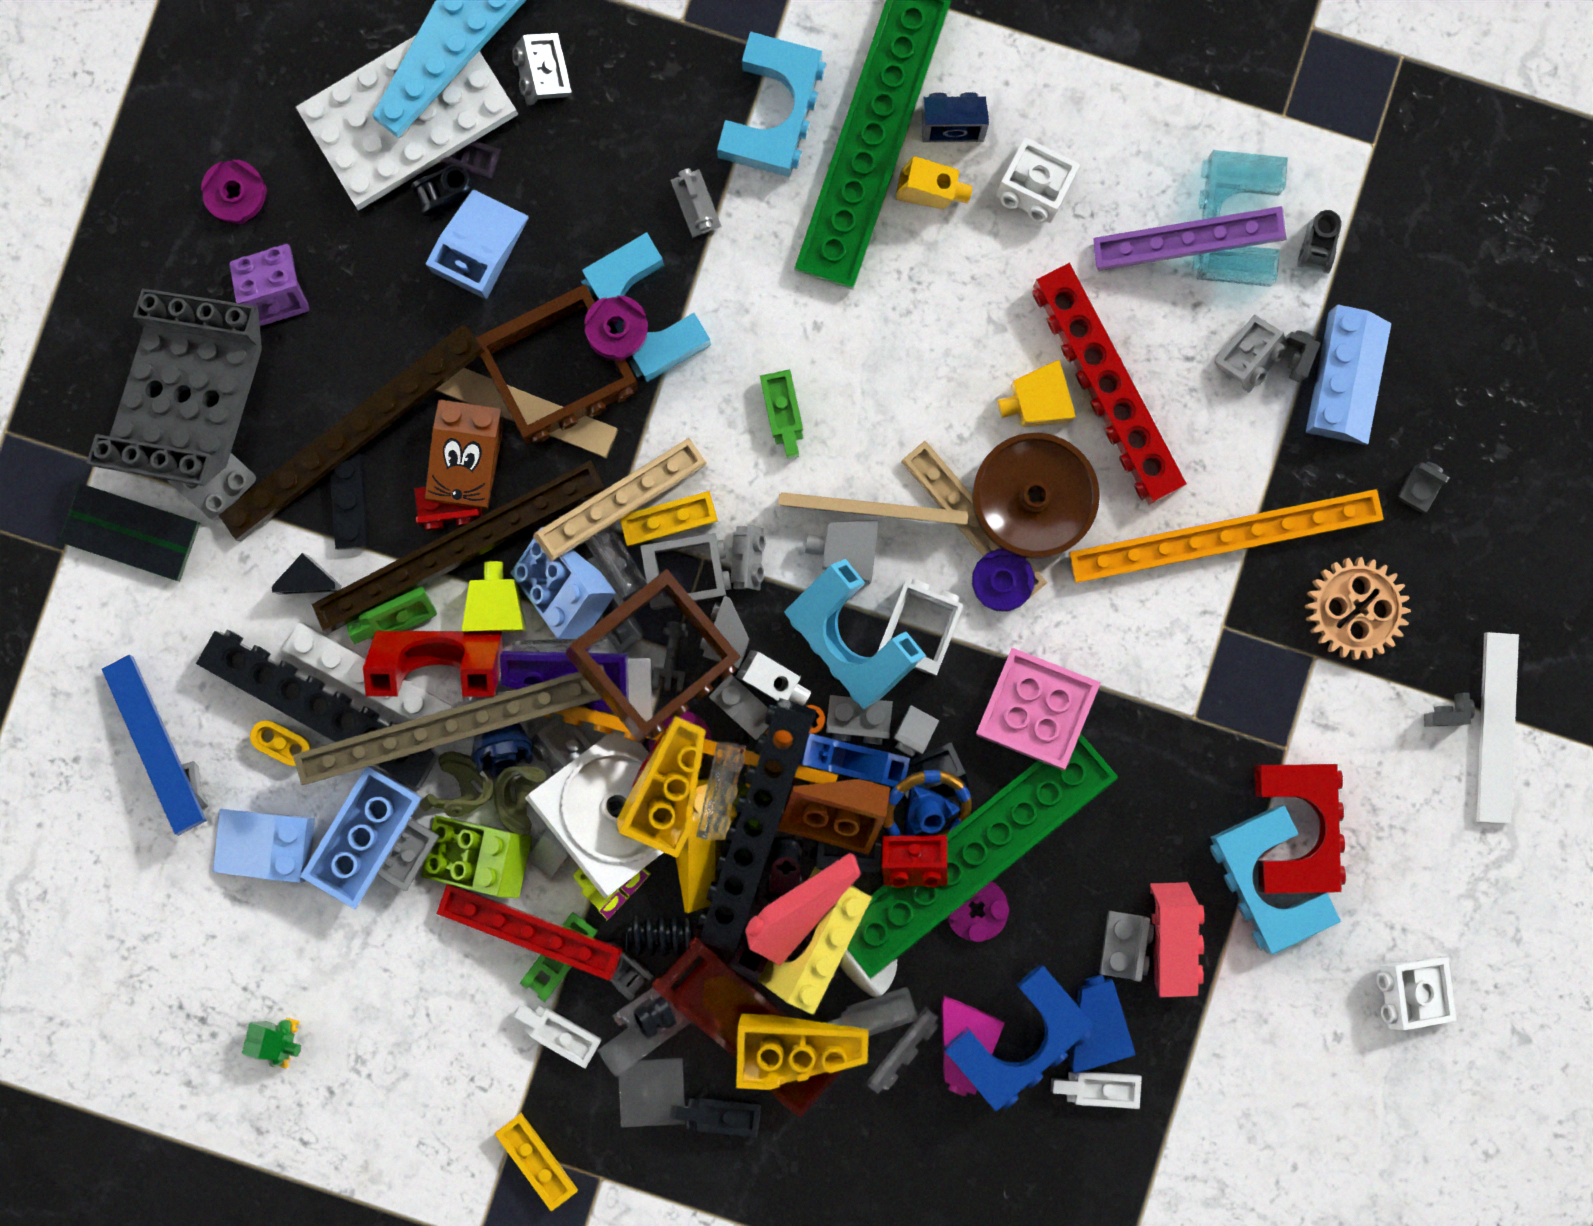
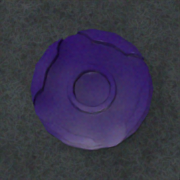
[972,549,1035,612]

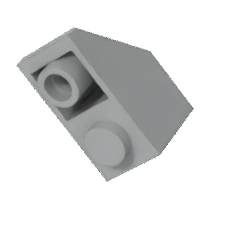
[700,596,750,670]
[892,705,939,757]

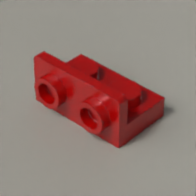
[414,487,482,531]
[882,835,948,888]

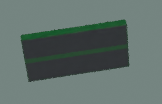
[59,483,200,582]

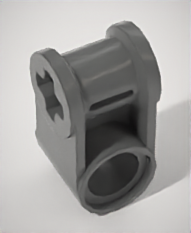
[1297,210,1342,274]
[607,942,654,1001]

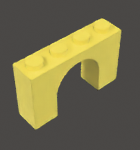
[758,867,872,1015]

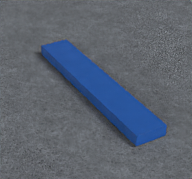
[101,654,207,836]

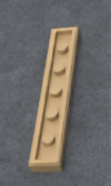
[434,368,618,459]
[533,438,706,562]
[901,441,1048,598]
[778,492,968,526]

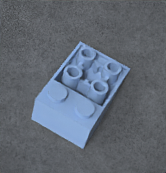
[426,189,529,299]
[511,527,616,639]

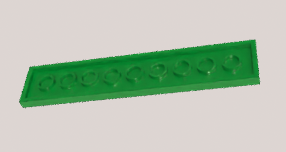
[794,0,952,290]
[847,733,1118,979]

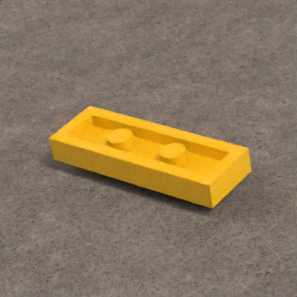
[620,491,718,547]
[494,1113,578,1212]

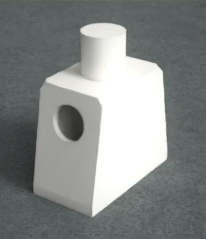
[735,650,811,706]

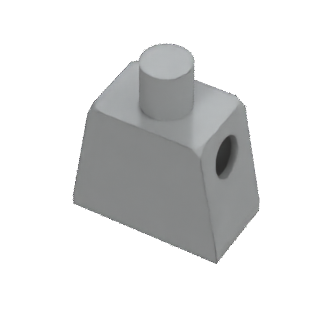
[805,521,879,583]

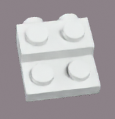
[995,137,1080,223]
[1377,957,1456,1030]

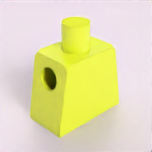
[462,561,526,632]

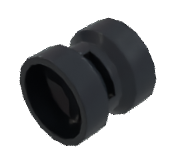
[633,996,676,1039]

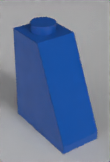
[1069,975,1136,1074]

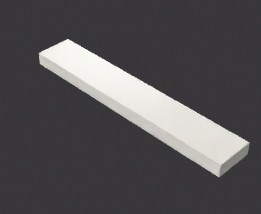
[1476,632,1519,824]

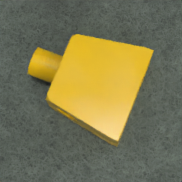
[895,156,972,209]
[997,360,1076,427]

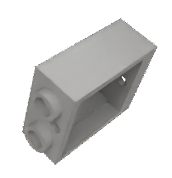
[641,533,732,610]

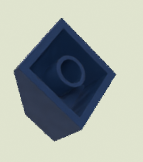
[922,92,989,142]

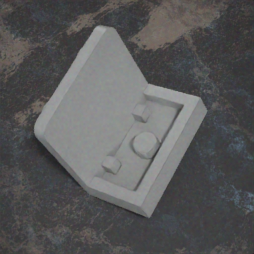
[167,453,256,520]

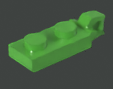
[760,369,803,459]
[347,586,437,644]

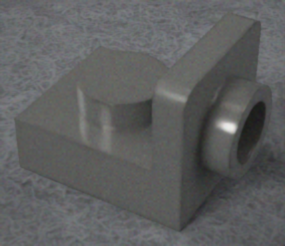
[1285,330,1320,383]
[1396,462,1449,514]
[1424,693,1475,726]

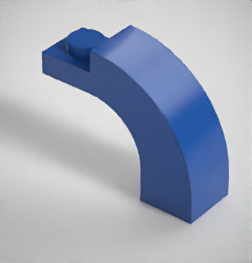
[799,733,910,787]

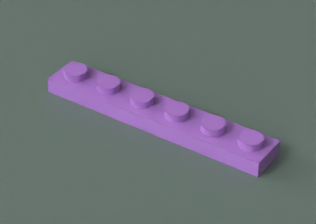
[1093,206,1287,271]

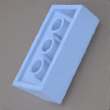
[1305,305,1391,445]
[300,766,422,909]

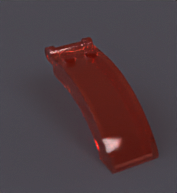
[651,937,843,1118]

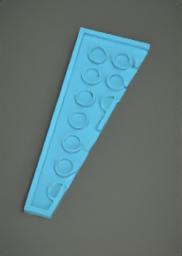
[372,0,526,138]

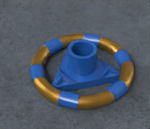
[883,770,972,836]

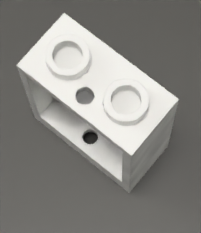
[877,579,964,676]

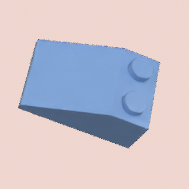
[213,809,315,882]

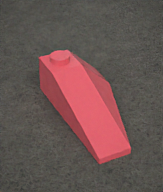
[745,853,861,965]

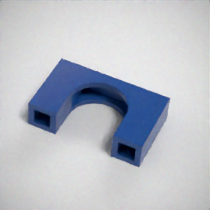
[943,964,1094,1111]

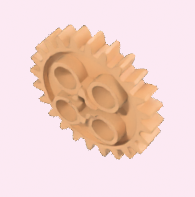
[1305,557,1411,660]

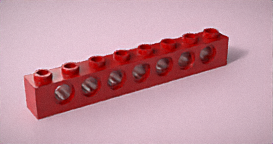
[1032,262,1187,505]

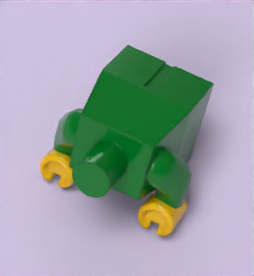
[242,1018,301,1069]

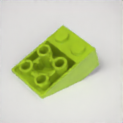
[421,815,532,898]

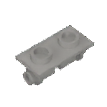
[671,168,721,238]
[730,525,766,591]

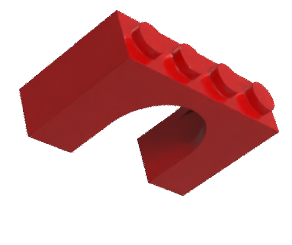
[363,631,504,697]
[1255,764,1346,893]

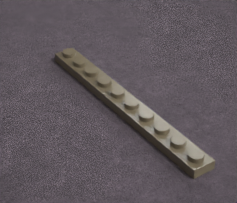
[293,665,606,786]

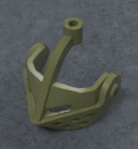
[419,751,493,817]
[494,766,547,834]

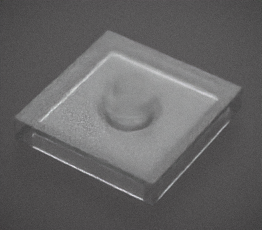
[618,1058,686,1127]

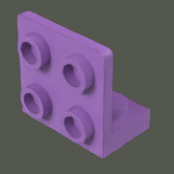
[230,244,309,326]

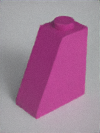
[941,995,1005,1096]

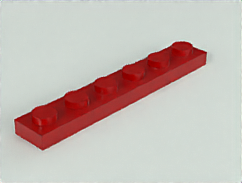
[436,884,623,980]

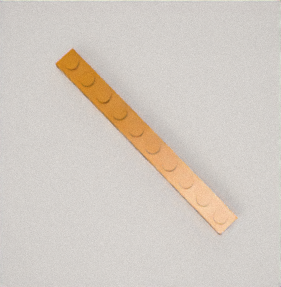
[1068,489,1384,584]
[543,705,838,785]

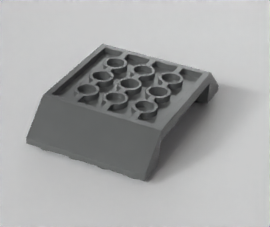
[86,288,262,486]

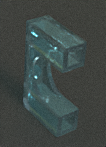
[1193,150,1288,287]

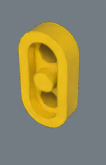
[250,720,312,766]

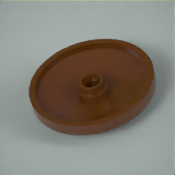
[972,433,1100,559]

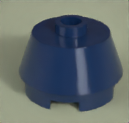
[471,723,534,775]

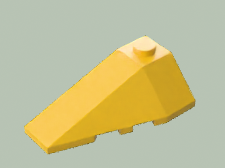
[616,716,705,858]
[676,774,726,913]
[736,1014,868,1090]

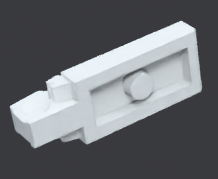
[514,1004,602,1069]
[1050,1071,1142,1109]

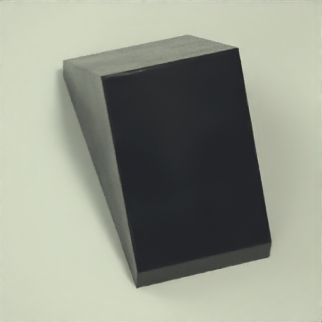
[272,553,342,595]
[728,934,769,983]

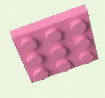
[976,648,1101,771]

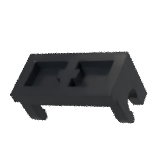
[816,836,882,872]

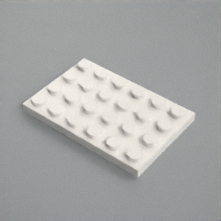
[296,35,518,210]

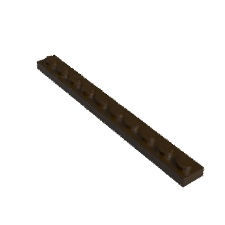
[219,324,485,541]
[311,460,606,634]

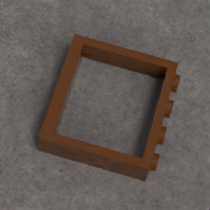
[476,284,638,445]
[564,569,741,742]

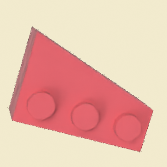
[1150,882,1204,997]

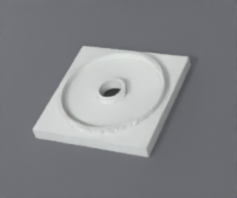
[525,730,664,899]

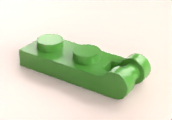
[519,912,598,1003]

